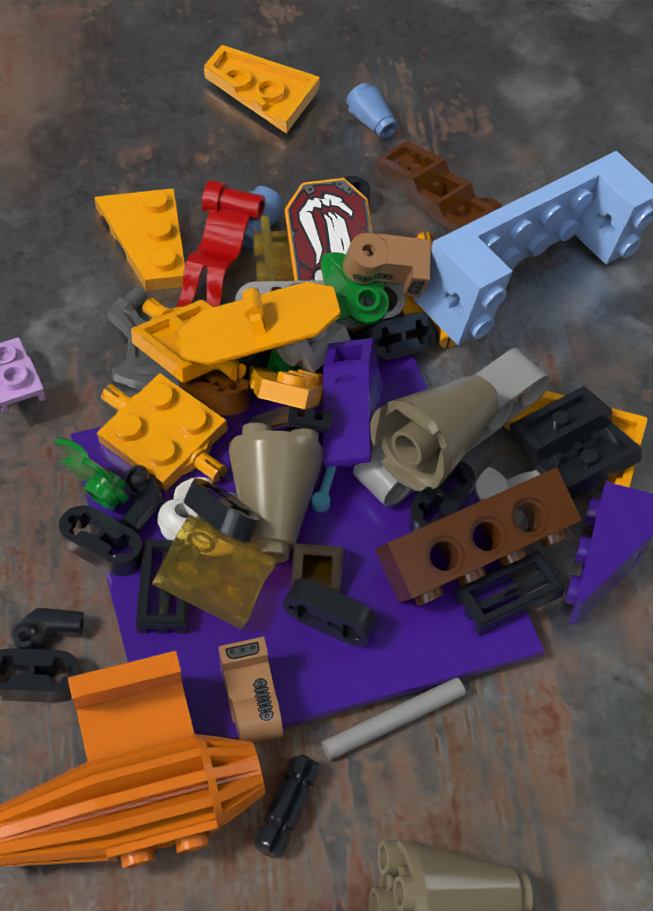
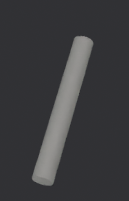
[321,677,466,761]

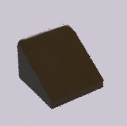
[291,543,343,593]

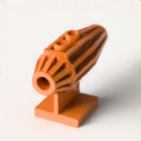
[0,651,266,869]

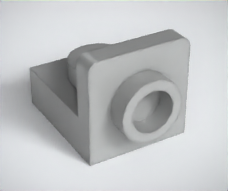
[276,322,351,373]

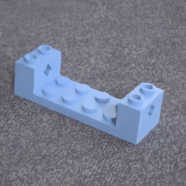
[414,151,653,346]

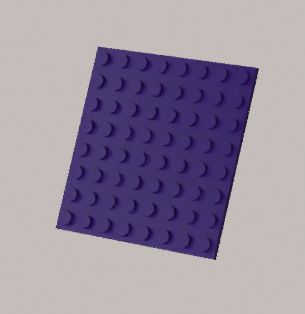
[70,354,545,740]

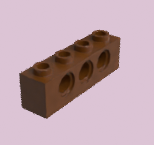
[375,467,581,606]

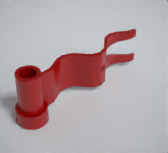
[176,180,266,308]

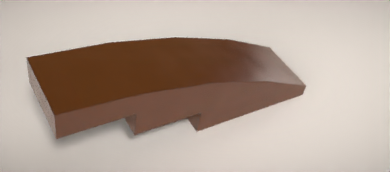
[376,141,498,232]

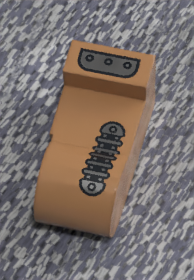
[342,233,431,298]
[218,636,283,744]

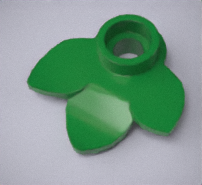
[321,252,389,325]
[53,438,129,511]

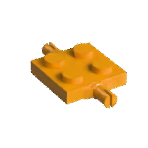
[131,298,246,383]
[97,373,228,492]

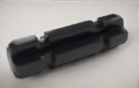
[254,754,320,858]

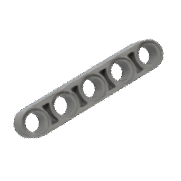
[353,348,551,507]

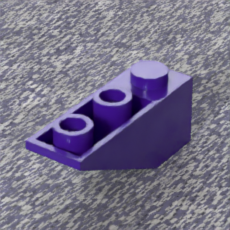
[323,338,383,467]
[565,481,653,625]

